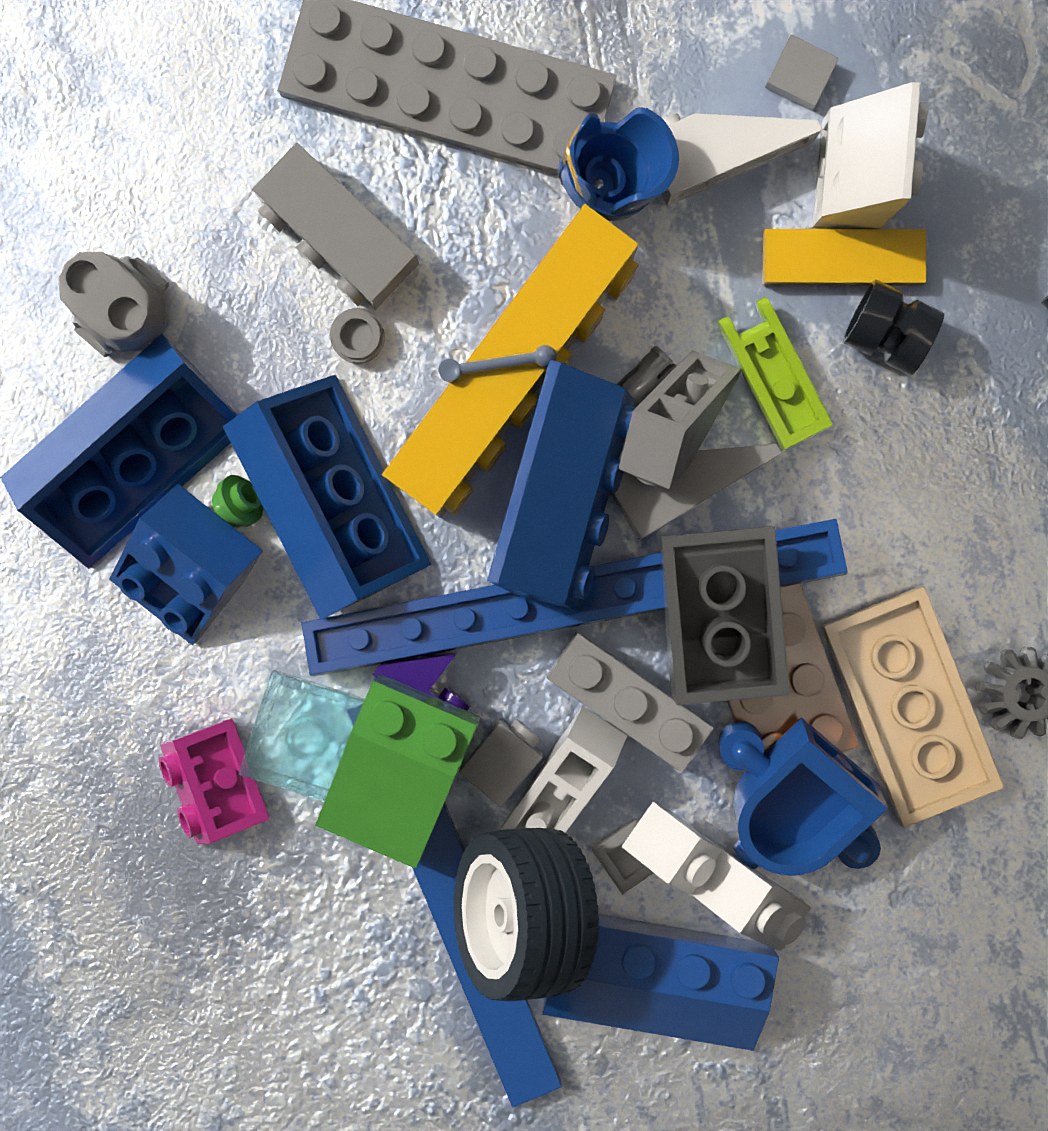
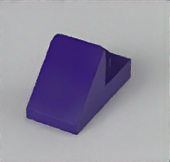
[372,653,471,711]

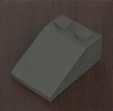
[661,526,789,706]

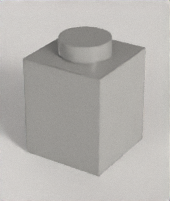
[459,718,543,808]

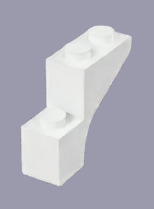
[622,802,811,951]

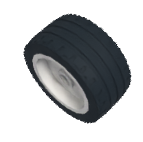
[453,827,599,1001]

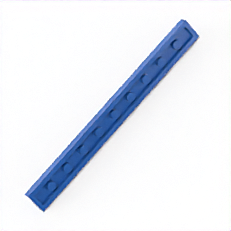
[301,518,848,677]

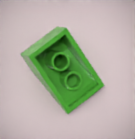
[315,674,481,869]

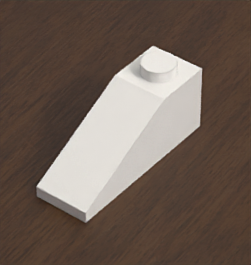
[662,113,822,206]
[499,706,628,833]

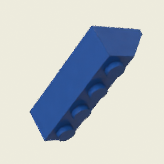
[0,334,238,569]
[487,360,636,611]
[223,374,432,620]
[542,914,779,1051]

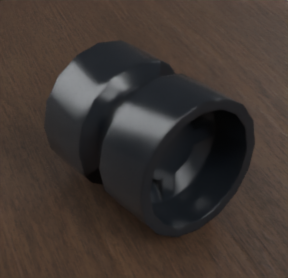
[843,279,945,376]

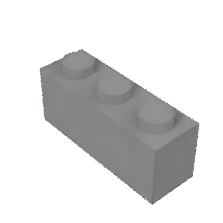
[252,142,419,310]
[546,631,714,773]

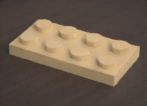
[821,586,1004,828]

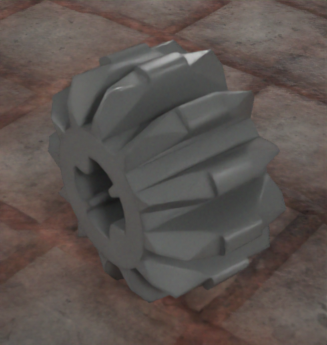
[975,646,1048,739]

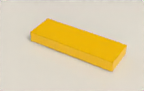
[762,229,926,286]

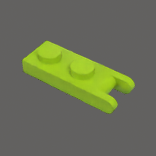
[717,297,833,451]

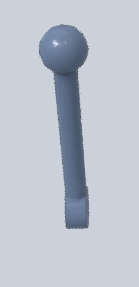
[438,345,556,383]

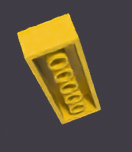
[381,204,639,518]

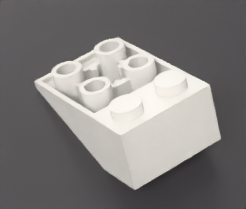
[813,82,928,229]

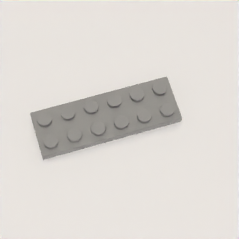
[277,0,617,175]

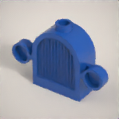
[718,718,888,876]

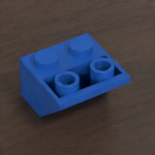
[109,484,263,646]

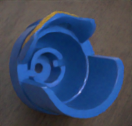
[558,107,679,221]

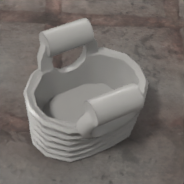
[57,252,169,357]

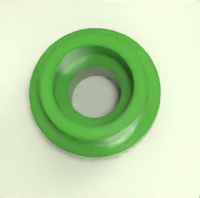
[212,475,263,528]

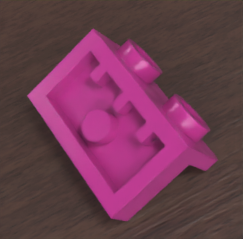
[158,718,270,844]

